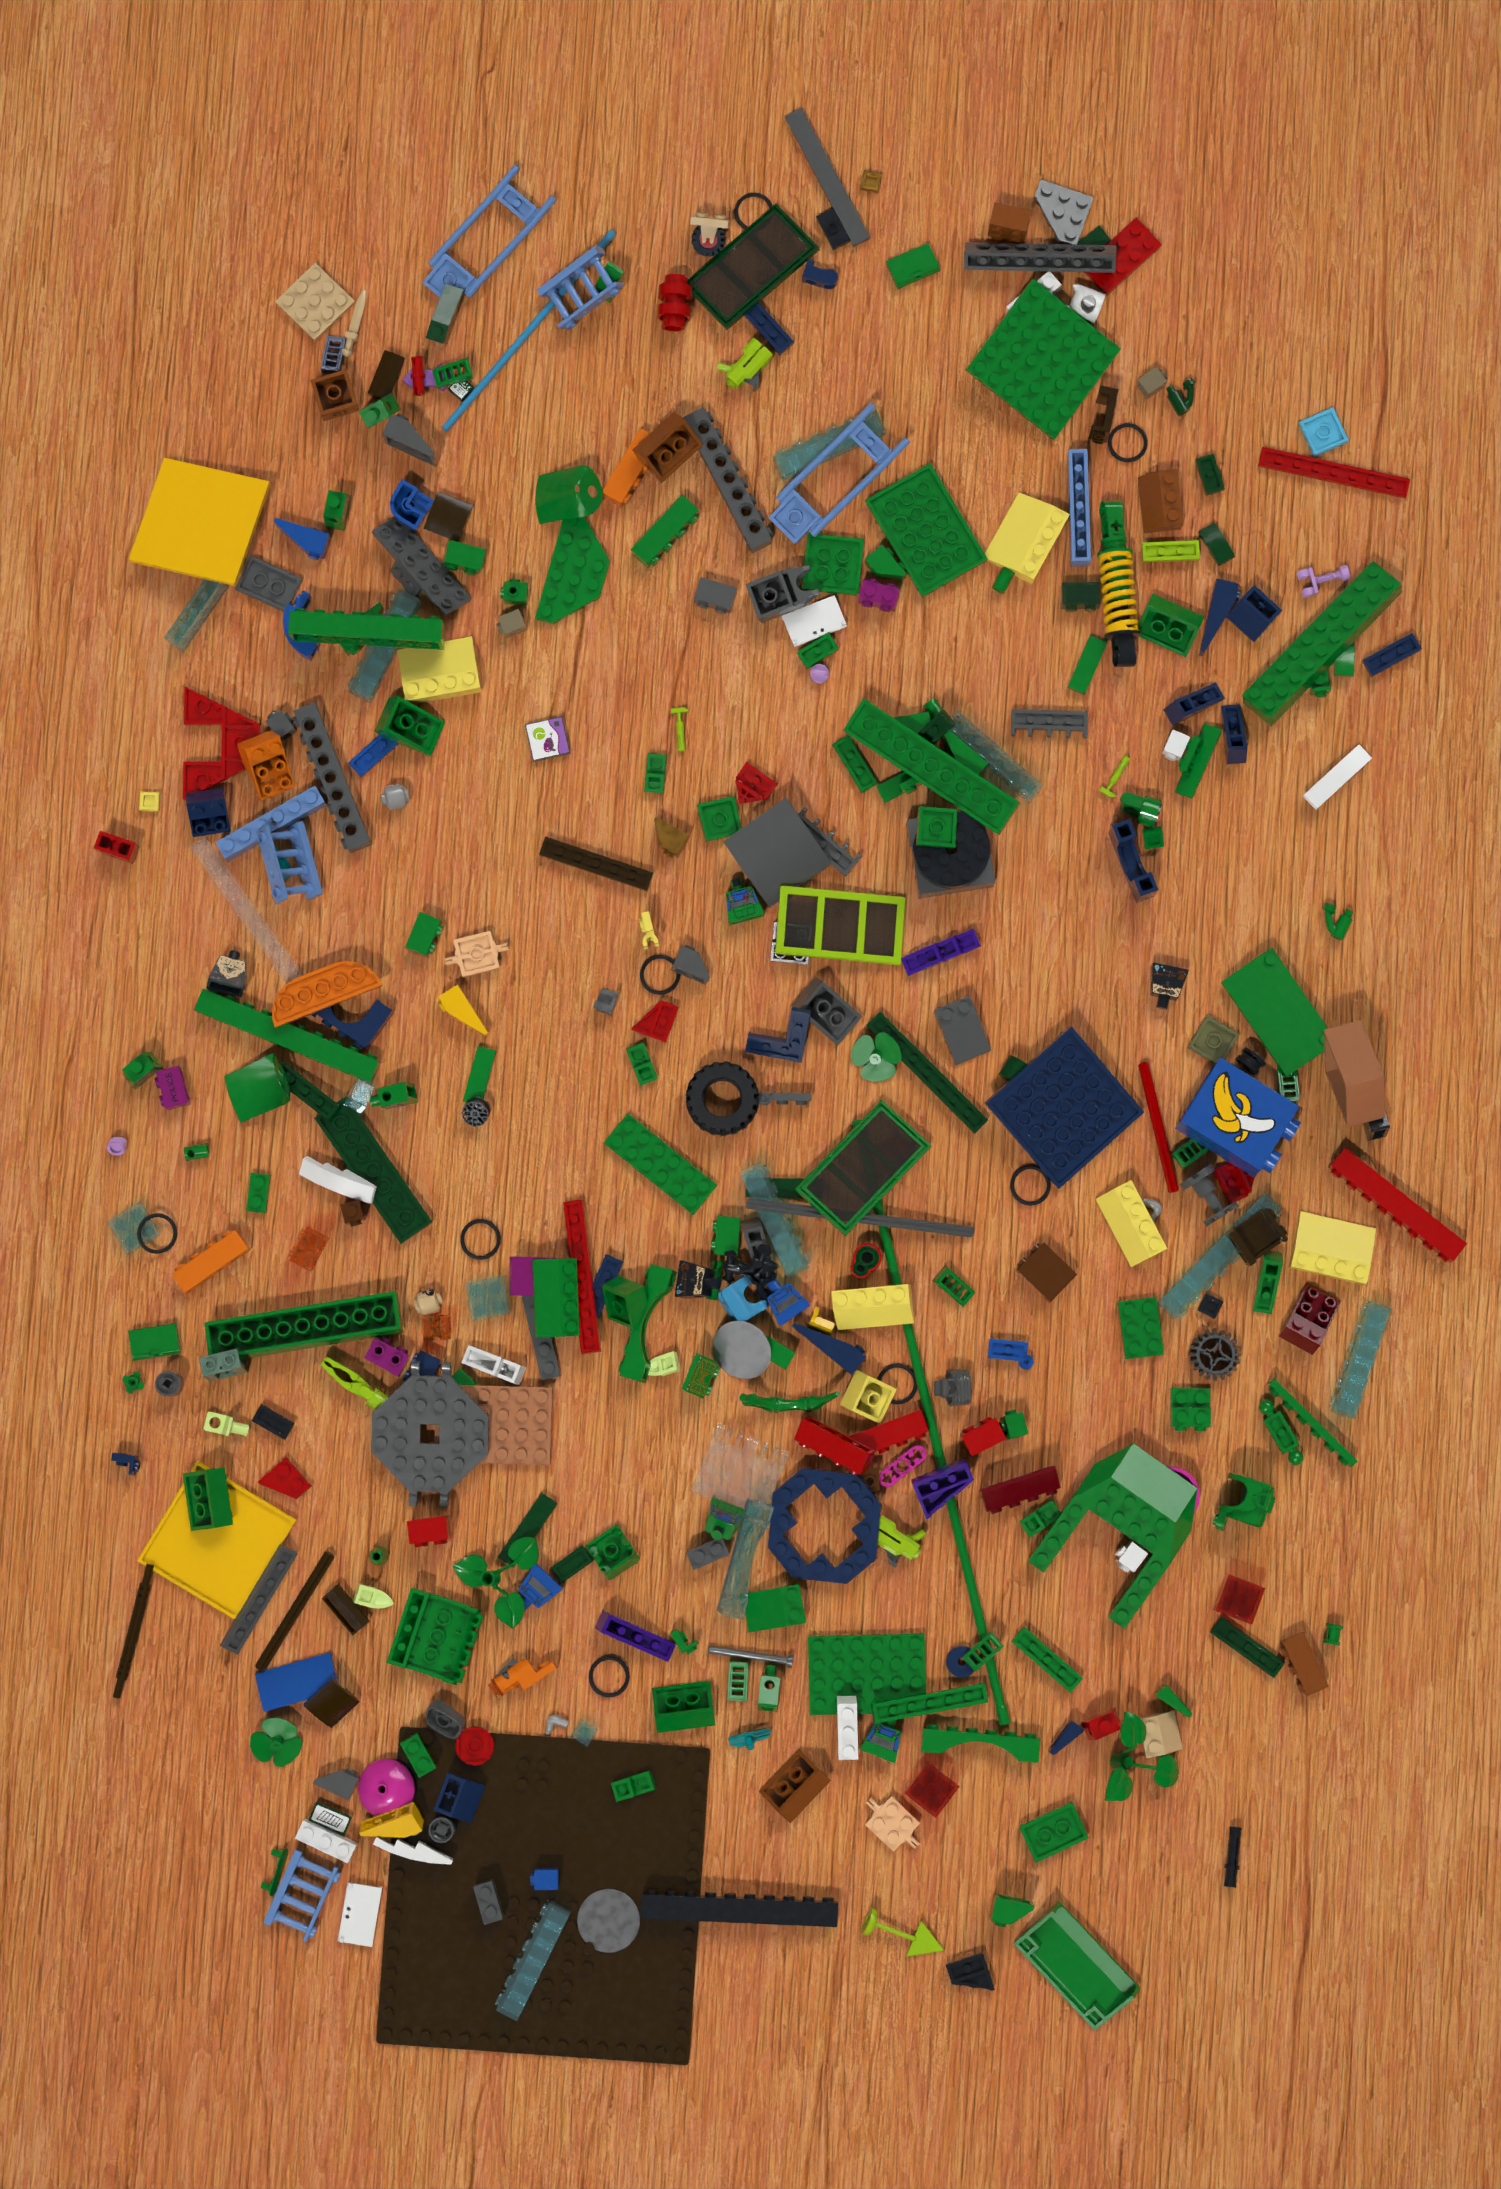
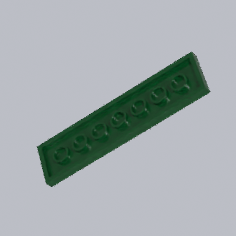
[314,1096,433,1244]

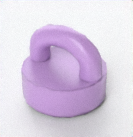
[810,664,829,684]
[106,1137,127,1156]

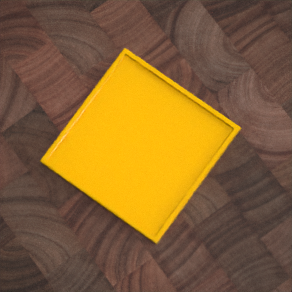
[129,458,271,586]
[137,1460,297,1620]

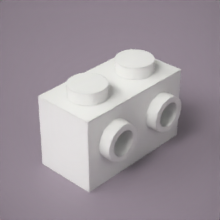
[1115,1541,1148,1573]

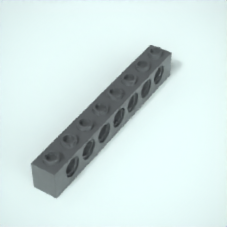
[964,242,1116,273]
[683,407,774,553]
[292,702,372,853]

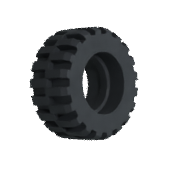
[686,1061,759,1136]

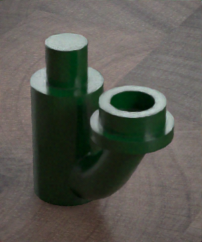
[1166,378,1196,416]

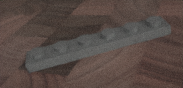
[522,1296,561,1380]
[220,1544,298,1655]

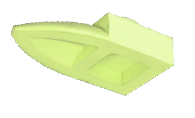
[648,1351,680,1376]
[353,1583,394,1609]

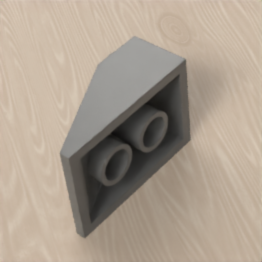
[382,414,438,467]
[791,977,862,1046]
[933,995,991,1065]

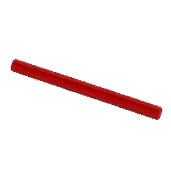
[1138,1062,1179,1193]

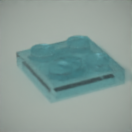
[107,1202,161,1255]
[465,1276,511,1321]

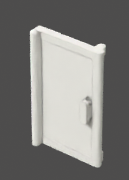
[781,595,847,647]
[338,1882,383,1947]

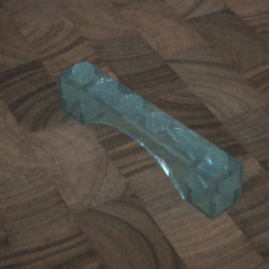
[717,1498,774,1620]

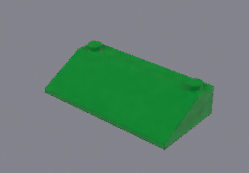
[1221,948,1328,1077]
[1013,1901,1141,2031]

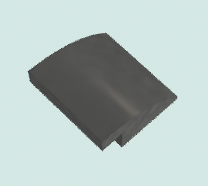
[723,798,832,908]

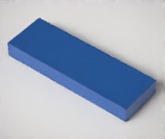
[348,735,399,778]

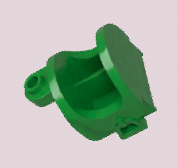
[1213,1473,1276,1531]

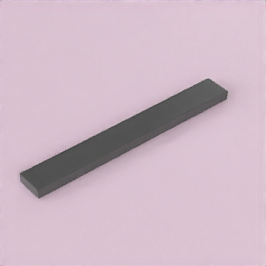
[785,108,870,247]

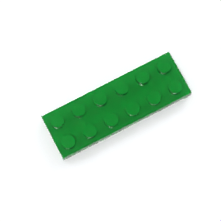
[604,1113,717,1215]

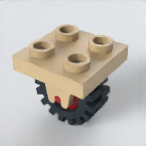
[690,212,730,257]

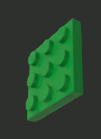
[802,533,864,596]

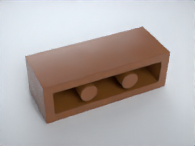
[1280,1632,1329,1696]

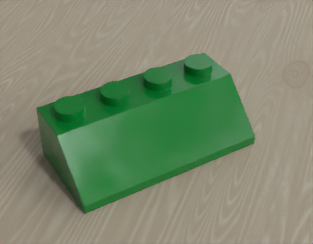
[532,1258,580,1337]

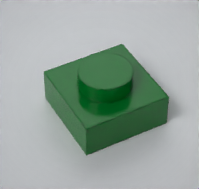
[1142,827,1164,850]

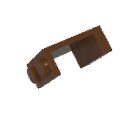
[1016,1243,1077,1303]

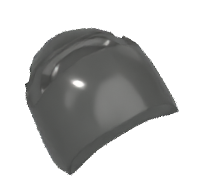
[426,1700,466,1739]

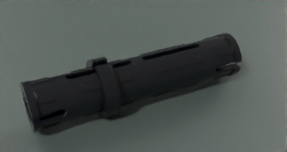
[1224,1826,1242,1888]

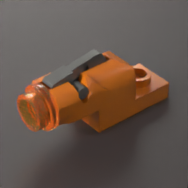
[488,1659,557,1697]

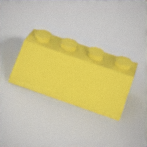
[1095,1180,1167,1267]
[832,1284,914,1330]

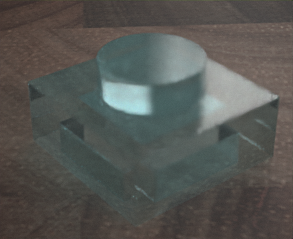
[571,1719,598,1747]

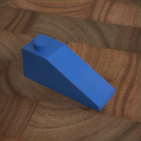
[274,518,331,560]

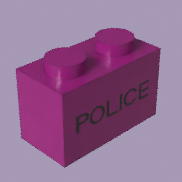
[154,1066,191,1110]

